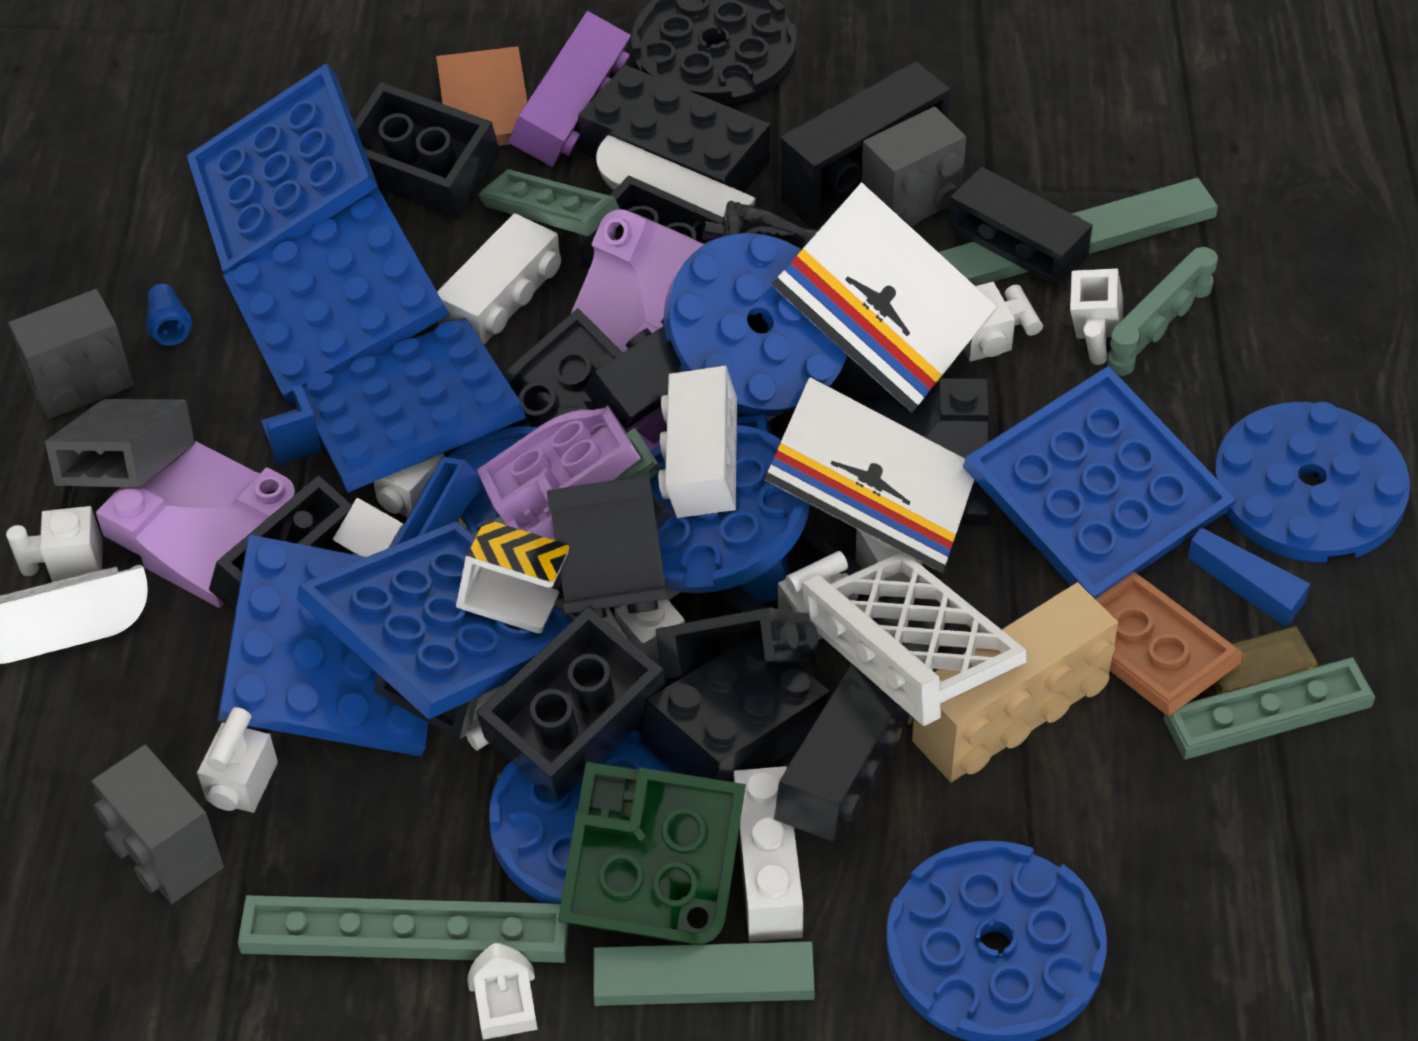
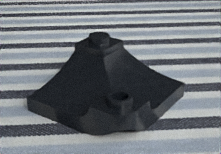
[501,308,661,429]
[858,379,989,526]

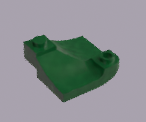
[558,762,746,945]

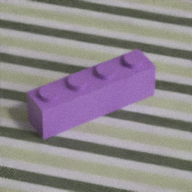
[508,11,631,167]

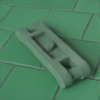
[1107,247,1218,376]

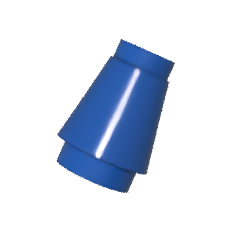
[147,284,192,346]

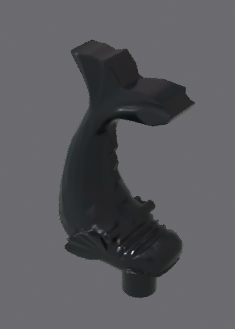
[702,200,819,250]

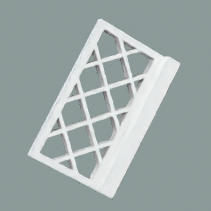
[802,552,1027,726]

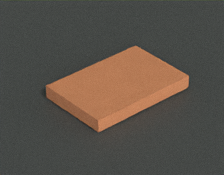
[436,46,528,146]
[1095,572,1242,717]

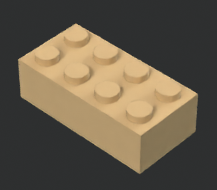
[912,582,1118,783]

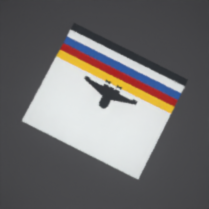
[771,182,997,413]
[764,377,974,573]

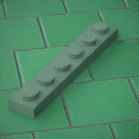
[238,895,569,963]

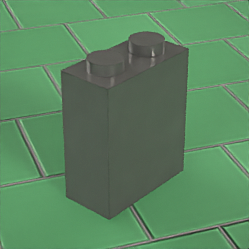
[45,399,195,488]

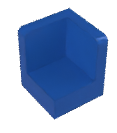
[261,384,322,465]

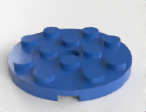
[664,233,847,416]
[1213,402,1410,563]
[650,425,810,593]
[489,730,675,904]
[886,841,1107,1041]

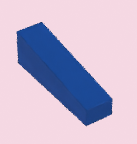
[392,457,483,547]
[1188,528,1310,629]

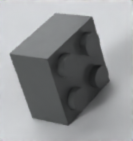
[862,106,967,227]
[8,288,134,420]
[91,744,224,905]

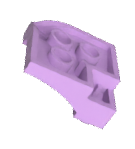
[571,209,705,353]
[477,405,641,540]
[96,441,296,608]

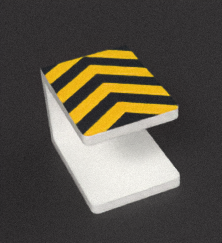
[456,519,570,633]

